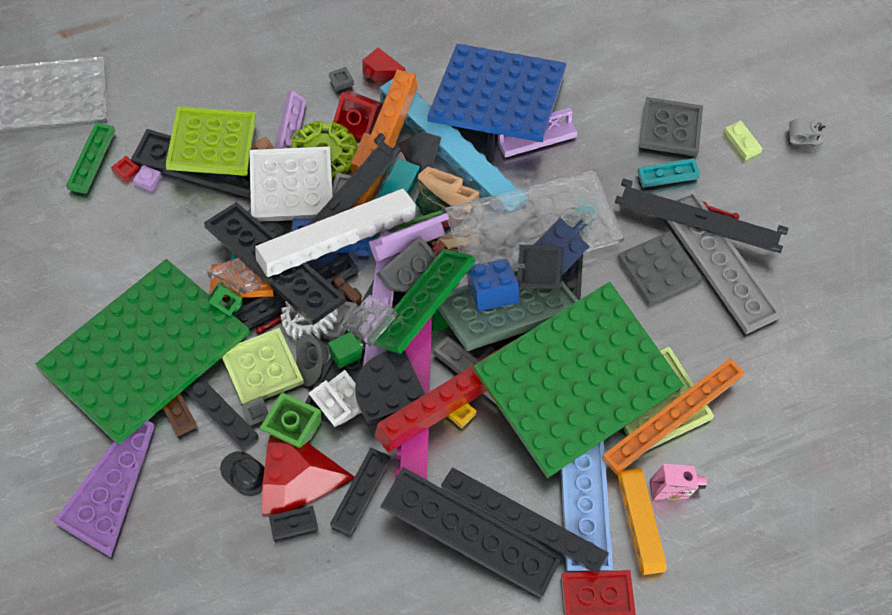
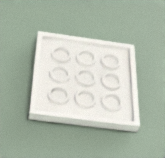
[250,146,333,222]

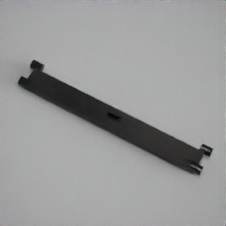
[307,133,402,226]
[615,178,789,254]

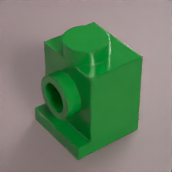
[208,280,242,316]

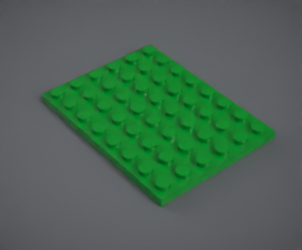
[35,258,250,445]
[472,281,685,478]

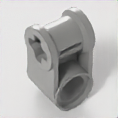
[789,119,828,145]

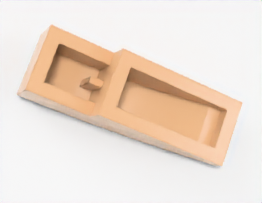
[418,167,480,214]

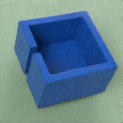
[467,259,519,311]

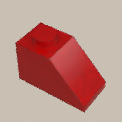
[362,47,406,82]

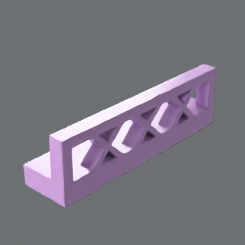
[498,108,577,157]
[369,213,449,261]

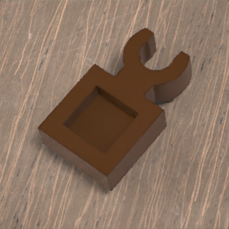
[332,275,362,307]

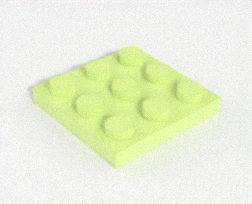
[222,328,304,404]

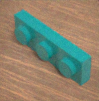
[637,158,700,188]

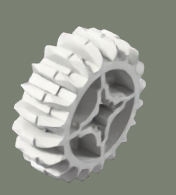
[281,302,338,341]

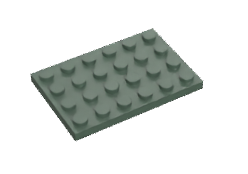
[438,267,579,351]

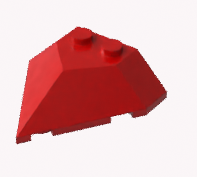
[262,435,355,516]

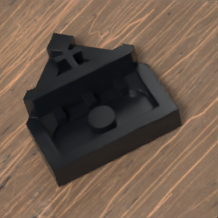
[397,131,441,173]

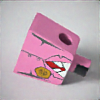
[649,464,707,501]

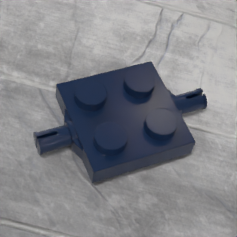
[534,217,590,275]

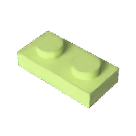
[724,121,763,160]

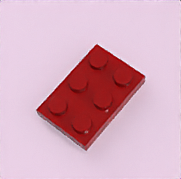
[561,570,636,615]

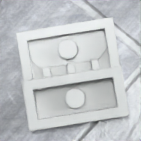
[309,370,360,427]

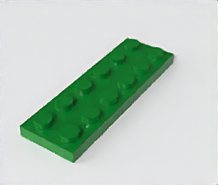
[368,249,476,354]

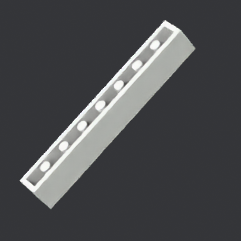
[255,189,416,277]

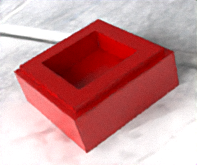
[111,156,140,182]

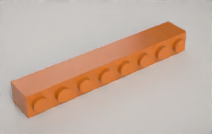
[351,70,418,209]

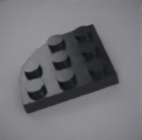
[355,350,425,426]

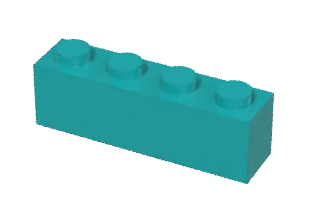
[373,159,420,236]

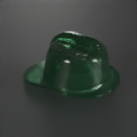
[415,180,448,216]

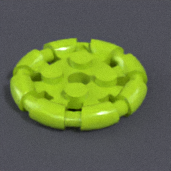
[289,121,358,180]

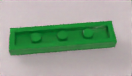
[66,122,115,194]

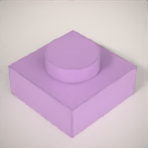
[133,165,162,192]

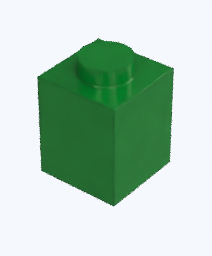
[328,332,363,369]

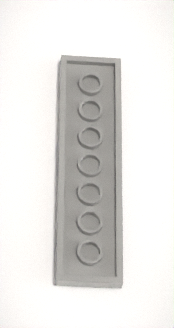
[667,189,782,334]

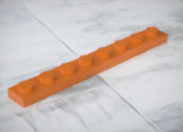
[602,358,745,475]

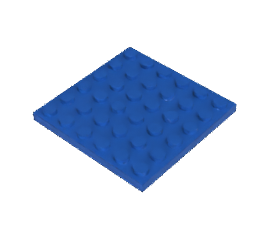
[427,44,567,143]

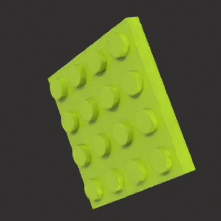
[166,106,256,176]

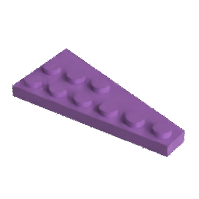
[53,421,154,557]

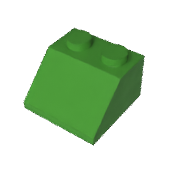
[260,392,322,448]

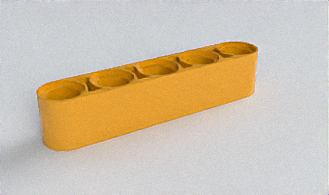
[618,468,666,575]

